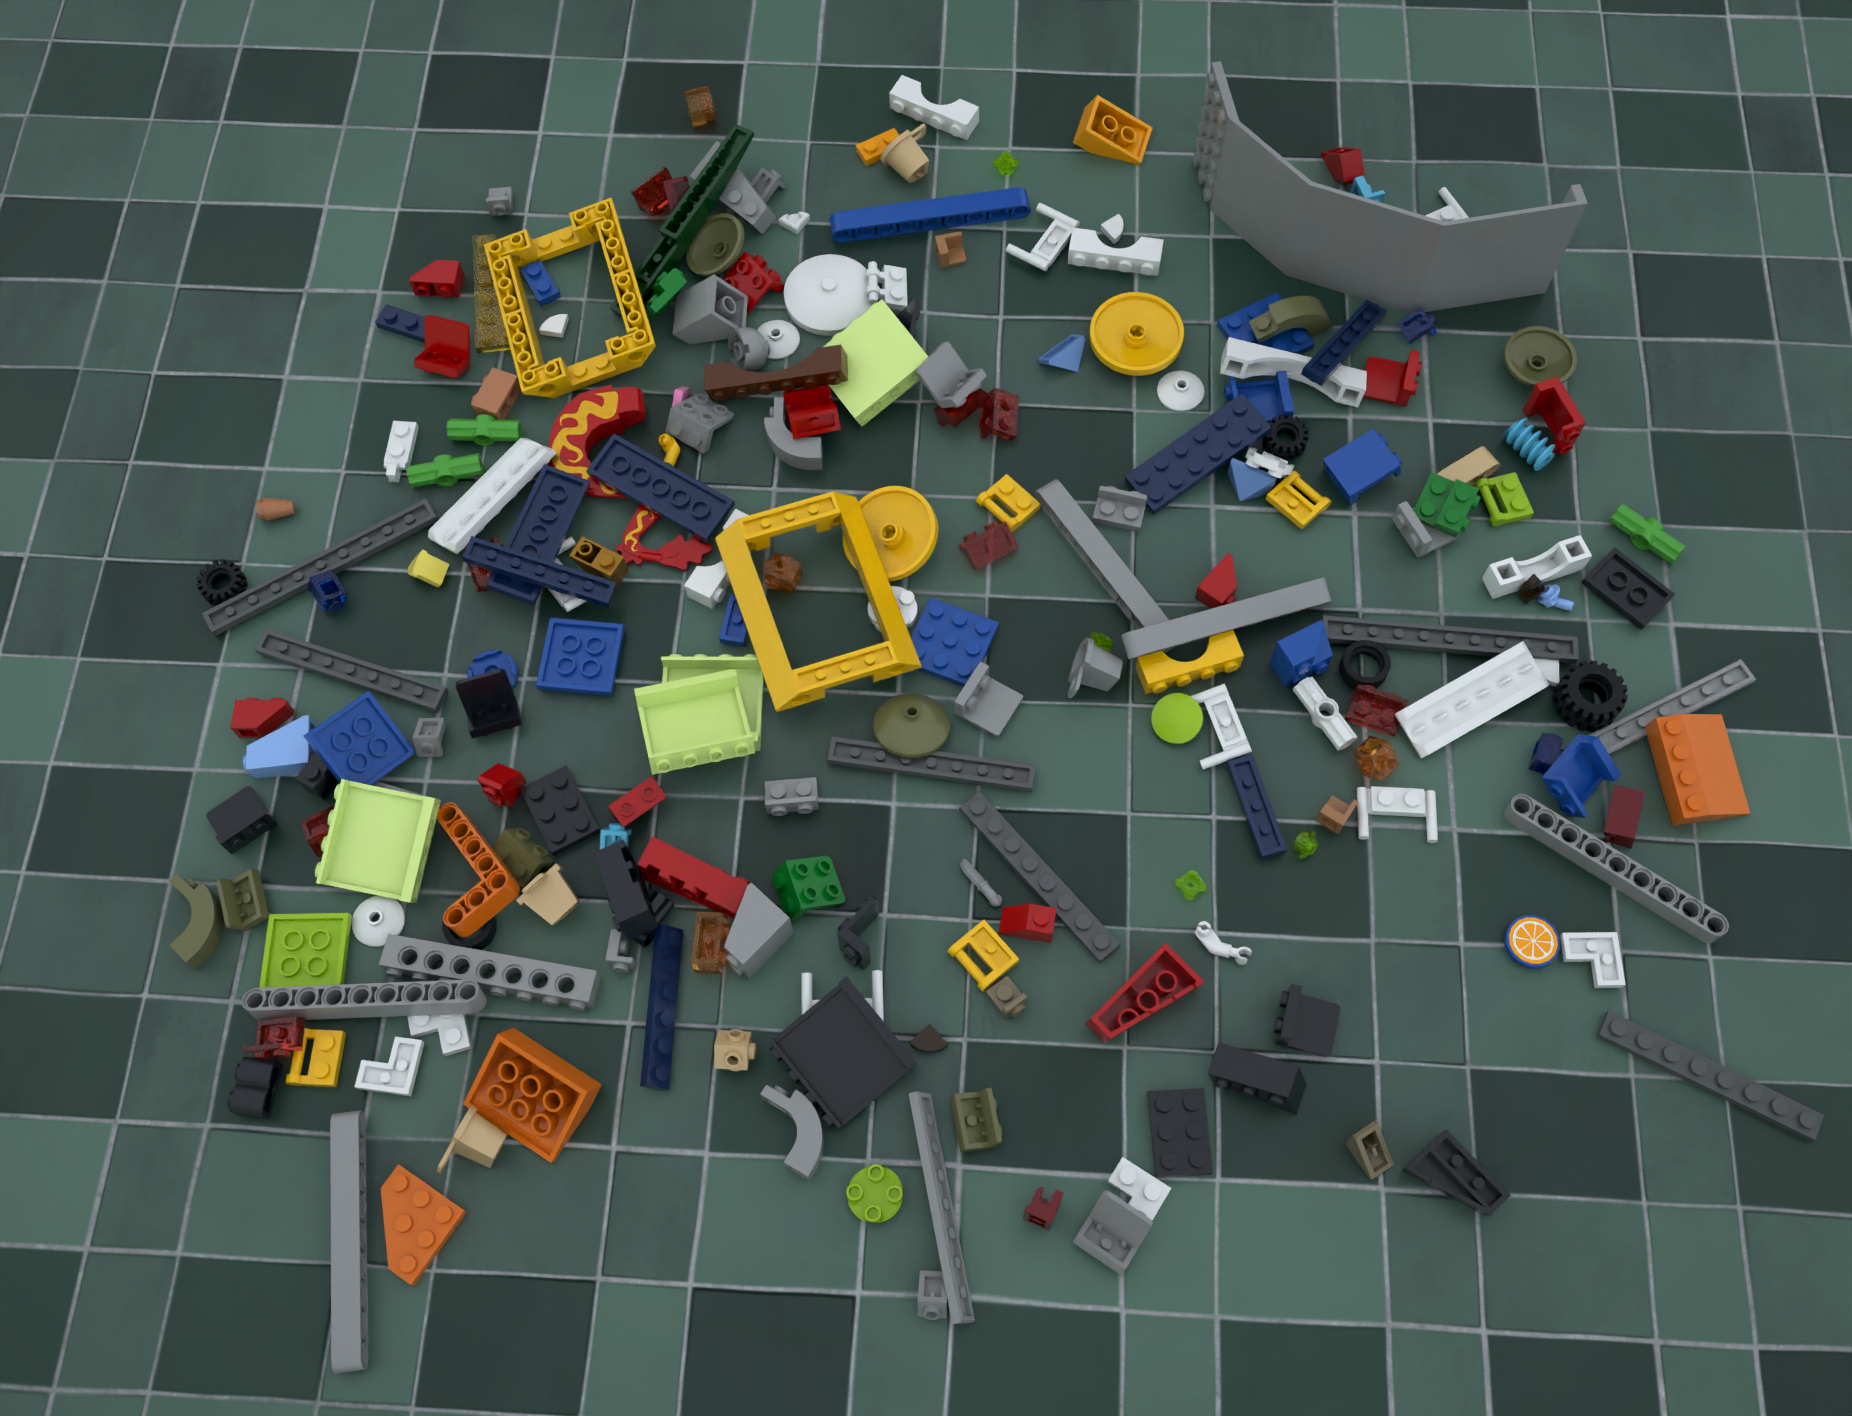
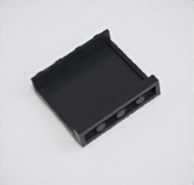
[768,976,917,1129]

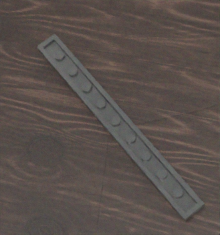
[202,498,438,636]
[1321,615,1579,664]

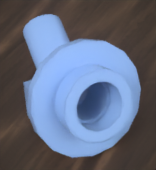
[1537,584,1574,611]

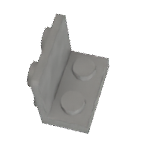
[954,661,1023,737]

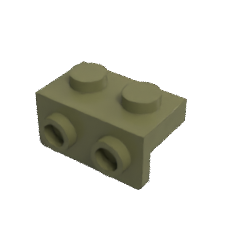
[492,828,554,888]
[216,869,269,931]
[950,1087,1002,1152]

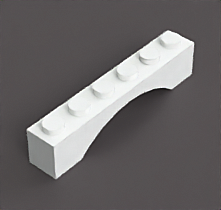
[1220,337,1367,407]

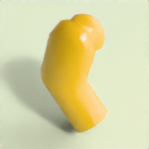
[658,433,680,467]

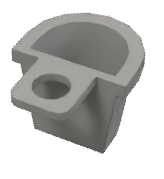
[1067,637,1123,698]

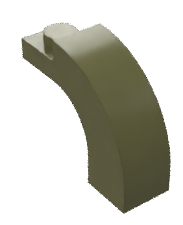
[1249,296,1333,343]
[169,873,224,970]

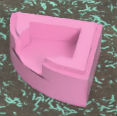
[672,386,691,407]

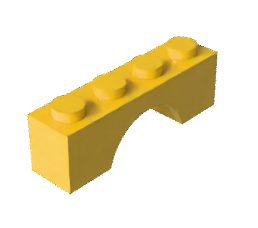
[1135,630,1244,694]

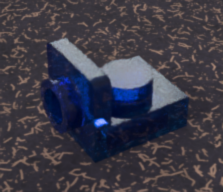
[1397,307,1438,344]

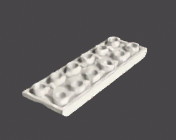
[428,438,556,554]
[1395,641,1549,759]

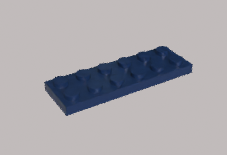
[1125,394,1272,514]
[586,434,735,543]
[486,464,590,606]

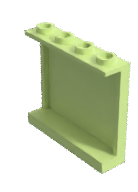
[823,299,928,427]
[661,654,764,751]
[634,669,755,775]
[315,779,441,903]

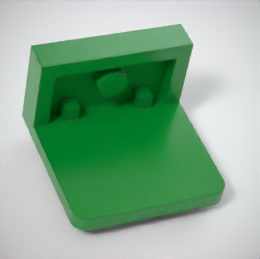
[772,856,845,922]

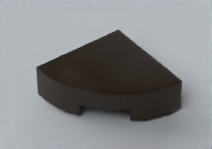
[1519,574,1545,604]
[909,1024,948,1052]

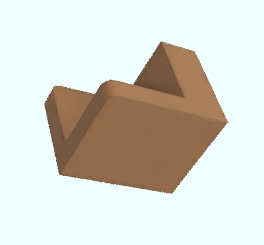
[935,231,966,269]
[1316,796,1358,834]

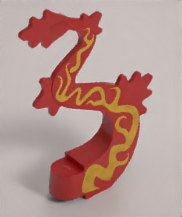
[547,384,712,571]

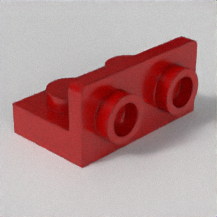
[608,776,666,827]

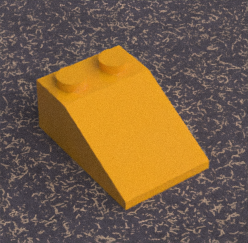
[1073,95,1153,165]

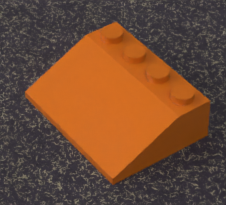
[1645,714,1751,826]
[463,1028,602,1163]

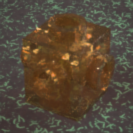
[762,552,803,594]
[1353,736,1400,780]

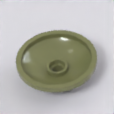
[686,213,744,277]
[1504,326,1577,387]
[873,694,950,758]

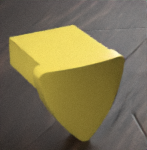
[407,549,450,588]

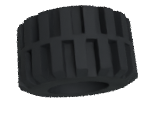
[1553,660,1628,732]

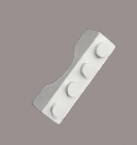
[889,75,979,140]
[1068,228,1164,276]
[684,509,751,609]
[1482,535,1592,599]

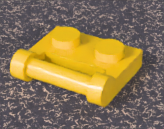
[1266,471,1332,530]
[976,474,1041,533]
[947,920,1019,992]
[285,1028,346,1087]

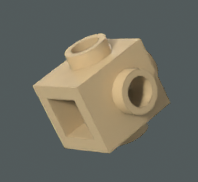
[714,1029,756,1071]

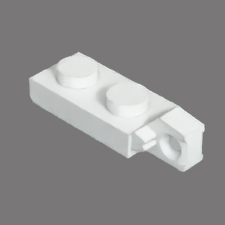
[384,421,419,483]

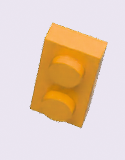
[856,128,899,166]

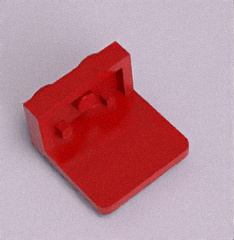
[723,251,785,315]
[414,315,470,378]
[1363,350,1422,407]

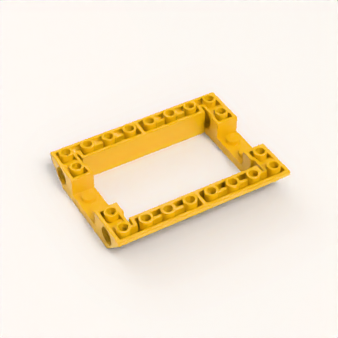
[484,197,656,398]
[715,491,922,712]

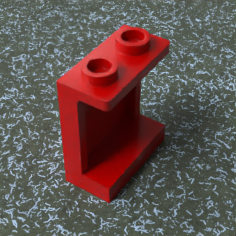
[1523,376,1586,454]
[783,384,841,439]

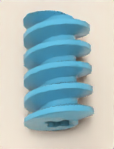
[1502,417,1555,471]

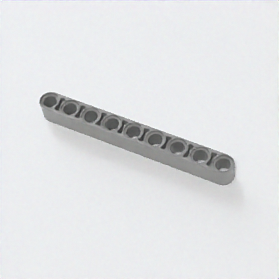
[1034,479,1176,653]
[1121,577,1332,659]
[1504,794,1729,943]
[242,979,487,1022]
[330,1110,368,1374]

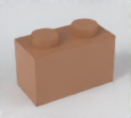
[471,367,521,420]

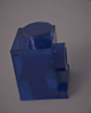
[308,569,347,611]
[1528,733,1564,774]

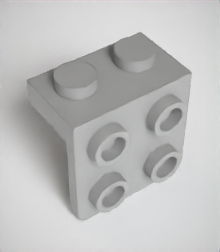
[916,342,987,408]
[665,394,734,454]
[1392,501,1459,558]
[1073,1190,1153,1276]

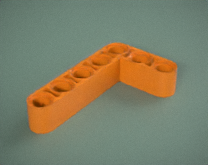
[437,802,520,937]

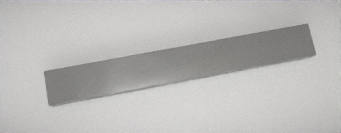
[1589,659,1757,755]
[909,1091,975,1325]

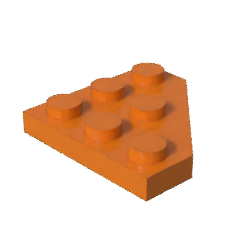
[381,1164,467,1286]

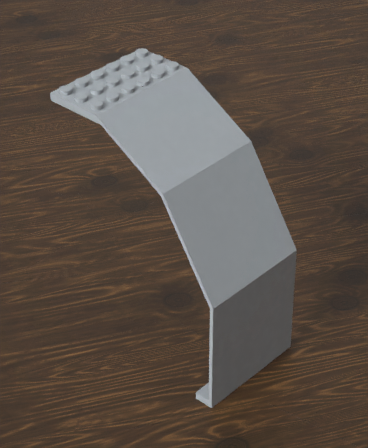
[1193,61,1588,314]

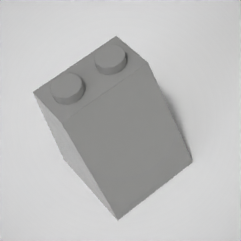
[673,275,748,345]
[724,883,794,979]

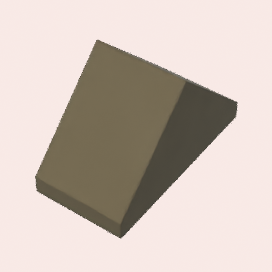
[1345,1121,1394,1180]

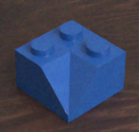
[1269,620,1333,688]

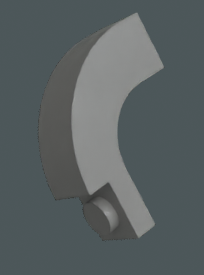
[764,397,823,470]
[760,1085,824,1181]

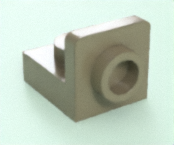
[986,976,1028,1020]

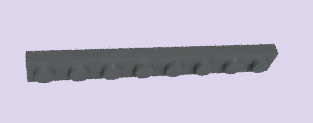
[254,629,449,713]
[827,736,1036,792]
[959,791,1120,964]
[1596,1011,1824,1142]

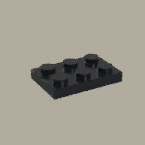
[1581,547,1675,630]
[520,766,600,856]
[1147,1088,1213,1178]

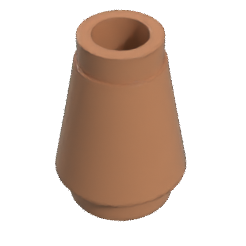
[257,497,295,521]

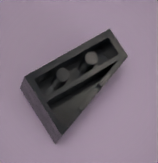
[594,840,658,940]
[1208,1043,1307,1115]
[1402,1129,1511,1216]

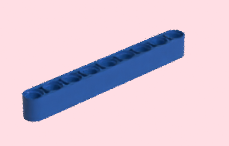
[829,187,1031,242]

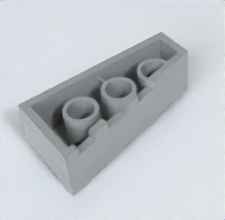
[690,140,776,235]

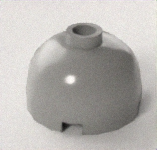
[728,327,770,372]

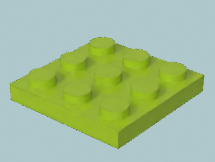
[259,913,352,988]

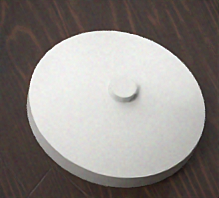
[784,254,871,336]

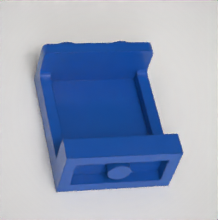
[1224,371,1294,422]
[1323,428,1402,506]
[1542,734,1621,818]

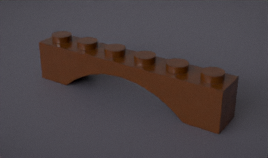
[704,345,848,401]

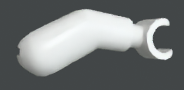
[1195,921,1252,965]

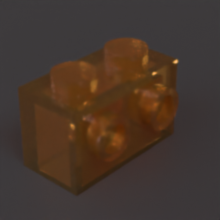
[691,911,731,974]

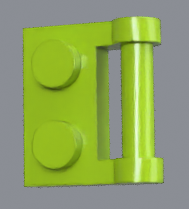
[1474,472,1534,527]

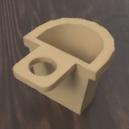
[880,124,929,183]
[516,863,580,925]
[437,1106,507,1173]

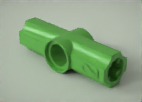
[446,414,523,446]
[406,453,484,488]
[1609,504,1686,564]

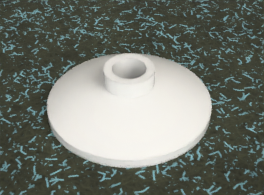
[757,320,800,360]
[1157,370,1204,412]
[352,896,405,947]

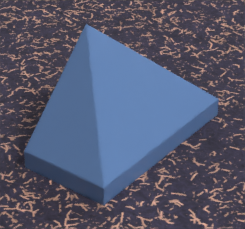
[1036,334,1085,372]
[1227,458,1277,502]

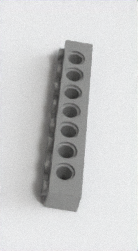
[379,934,601,1011]

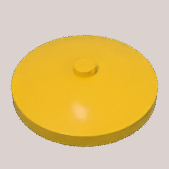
[1089,292,1184,376]
[843,486,938,581]

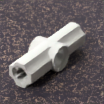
[1293,677,1357,751]

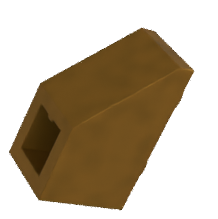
[569,536,629,590]

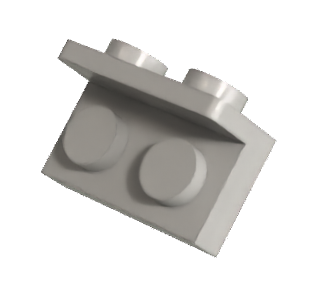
[1092,486,1148,532]
[765,777,819,816]

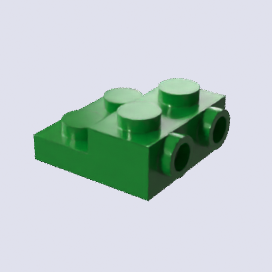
[645,268,687,323]
[1413,472,1481,537]

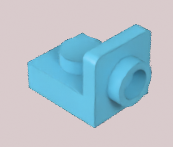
[1350,176,1386,203]
[600,823,632,849]

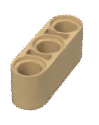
[1437,446,1500,486]

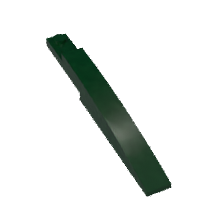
[610,124,754,317]

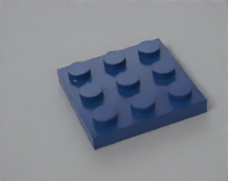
[1217,293,1315,377]
[911,597,999,687]
[536,618,625,696]
[304,691,416,785]

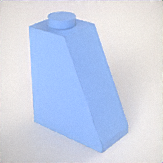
[243,715,317,779]

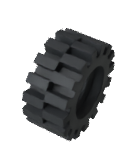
[1263,414,1309,461]
[196,559,248,606]

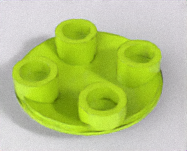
[1151,693,1203,745]
[846,1164,903,1223]

